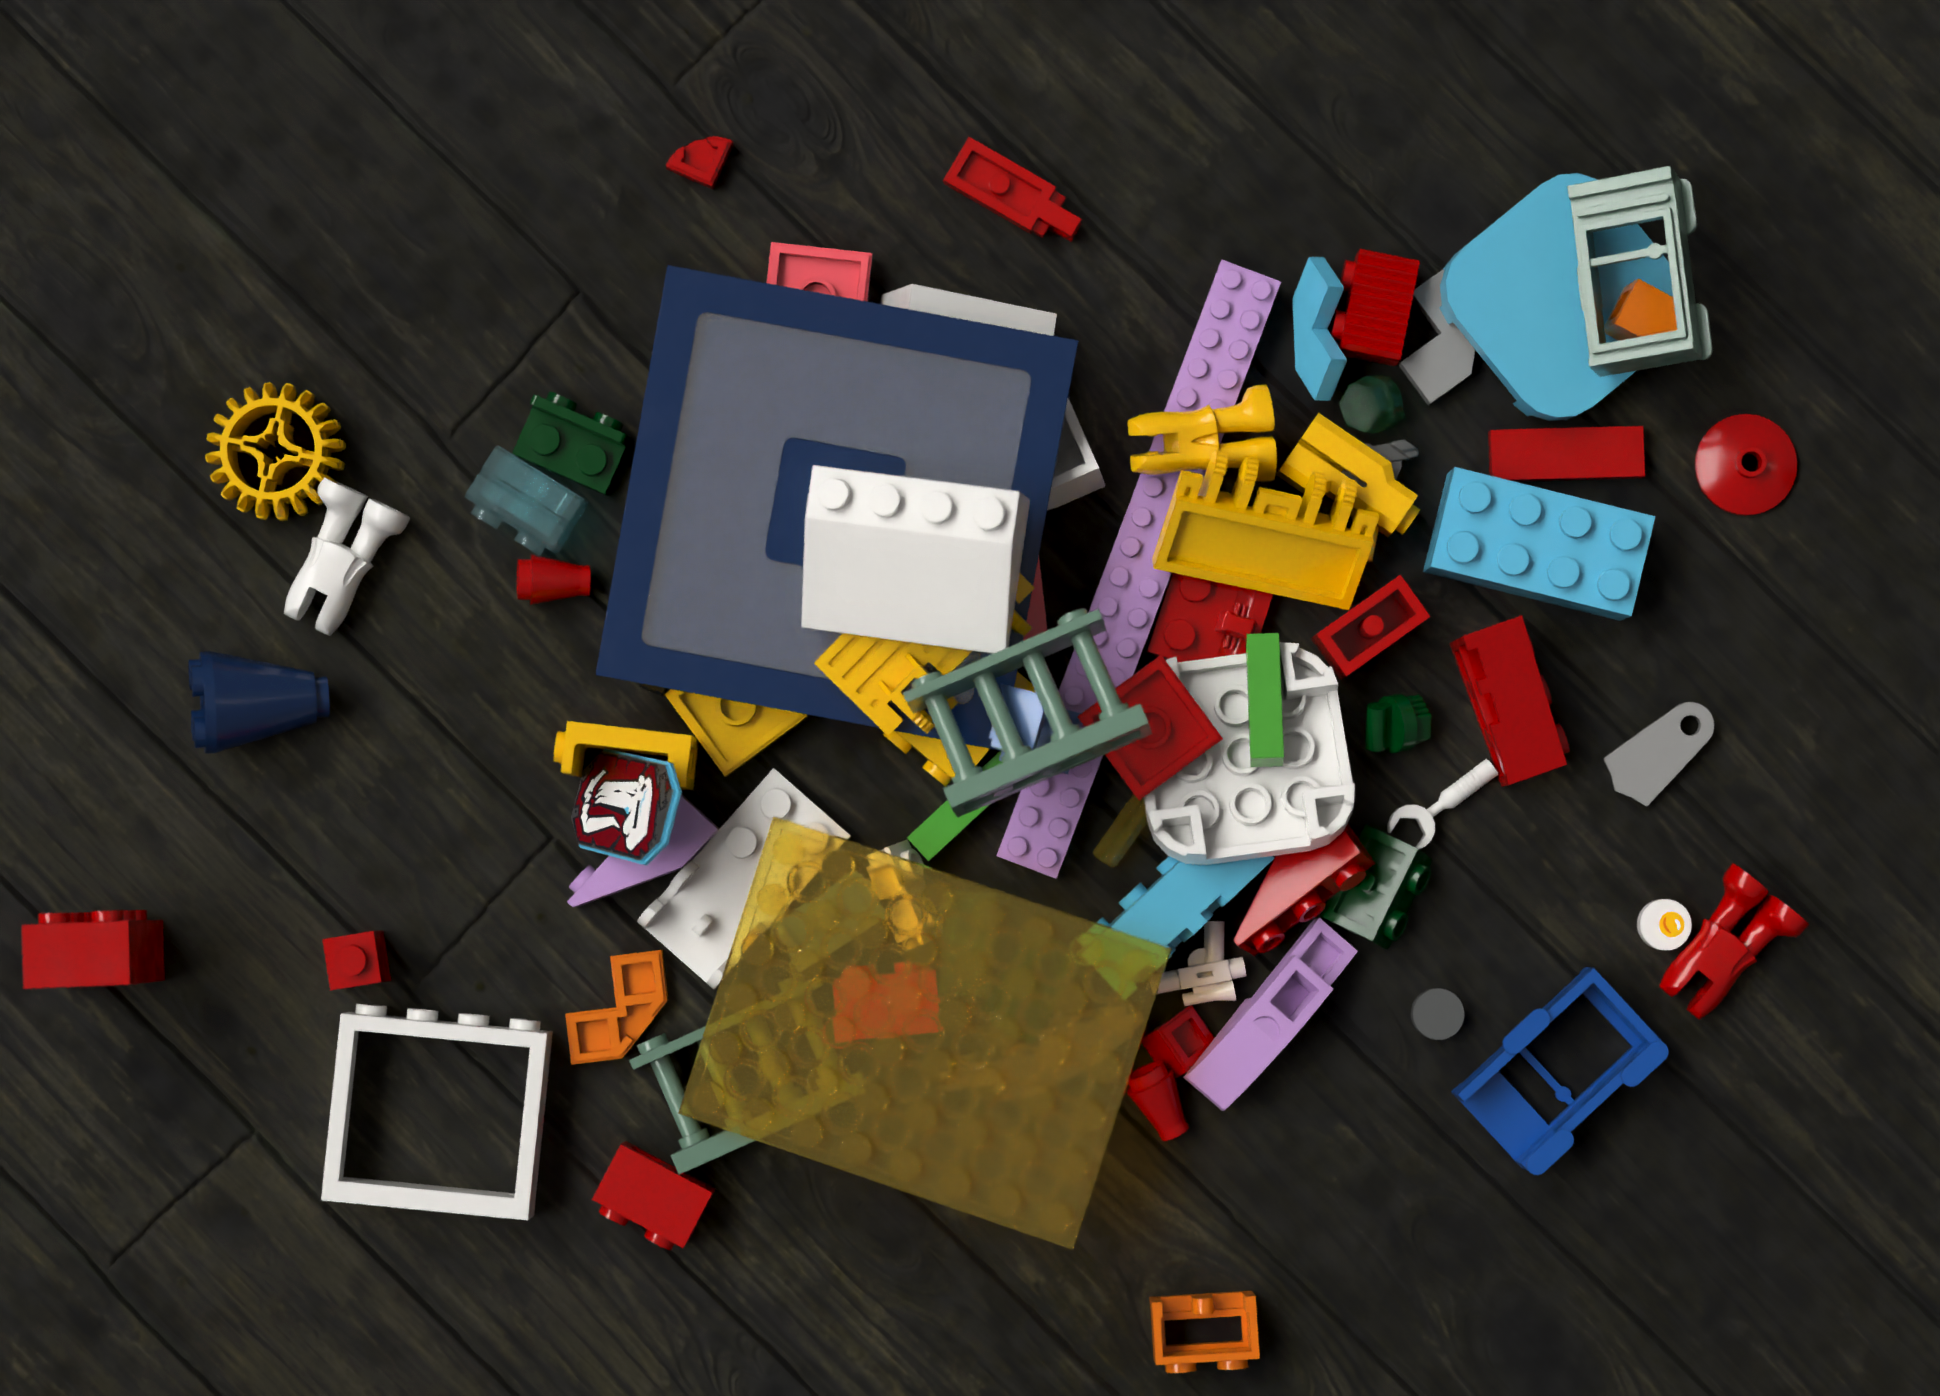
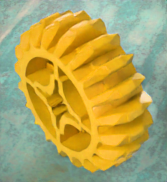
[205,382,346,521]

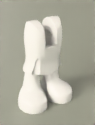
[284,477,410,636]

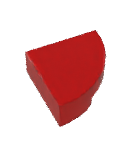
[666,136,733,190]

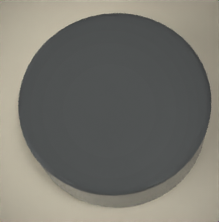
[1411,988,1464,1040]

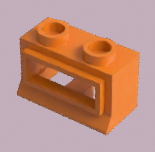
[1149,1291,1260,1373]

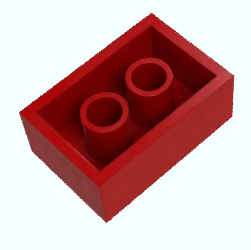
[22,910,165,989]

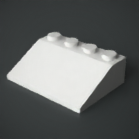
[801,465,1030,654]

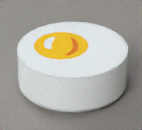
[1637,899,1692,950]

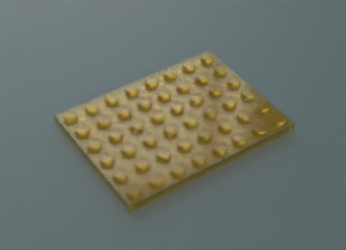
[678,816,1172,1250]

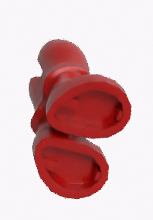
[1659,863,1809,1020]

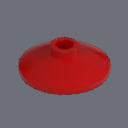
[1695,414,1797,515]

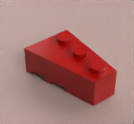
[1449,615,1570,787]

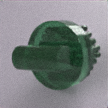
[1339,374,1406,433]

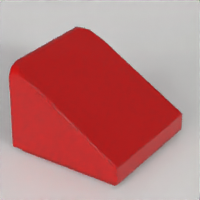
[1141,1005,1215,1078]

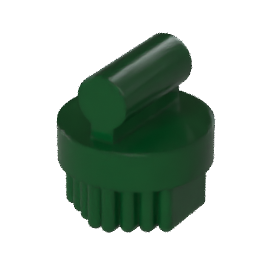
[1365,694,1432,753]

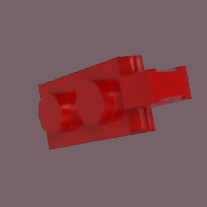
[943,137,1082,242]

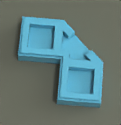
[1293,257,1347,401]

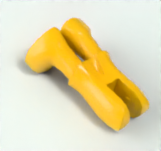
[1127,385,1277,482]

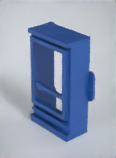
[1451,967,1669,1175]

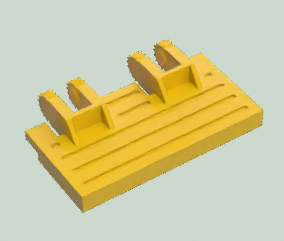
[1152,450,1380,610]
[814,572,1035,736]

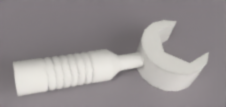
[1387,759,1498,849]

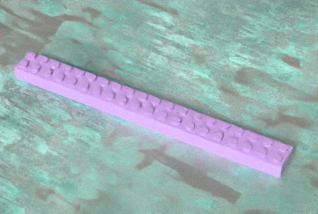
[996,259,1281,879]

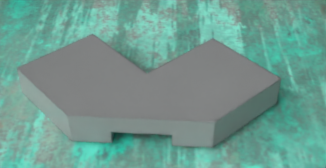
[1399,270,1475,405]

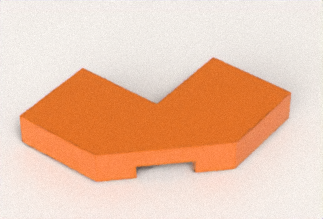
[565,950,669,1065]

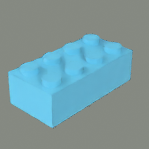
[1423,467,1656,621]

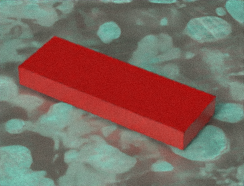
[1488,426,1645,482]

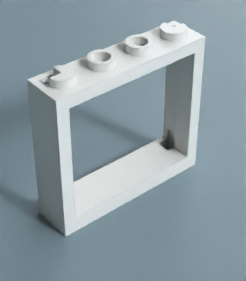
[321,1003,553,1220]

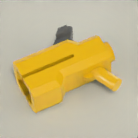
[1276,413,1420,562]

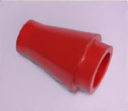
[517,554,591,605]
[1126,1060,1189,1141]

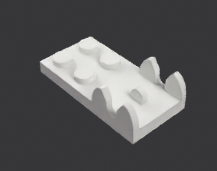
[637,768,851,990]

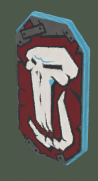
[571,748,682,866]

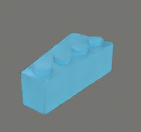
[1079,856,1274,1000]

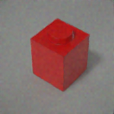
[322,930,391,990]

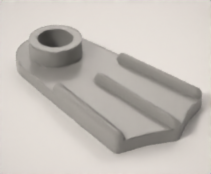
[1604,702,1714,806]

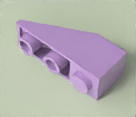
[567,794,720,907]

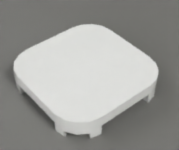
[1144,642,1355,865]

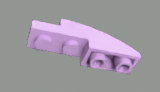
[1183,918,1358,1111]

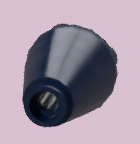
[188,651,330,754]

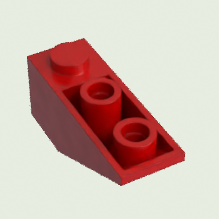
[1234,823,1375,956]

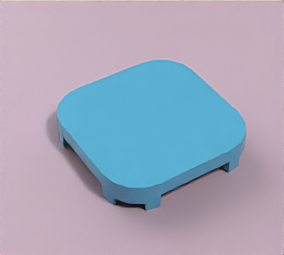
[1439,173,1673,421]

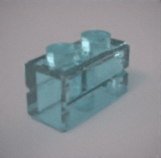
[465,445,588,556]

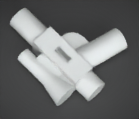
[1149,921,1246,1007]

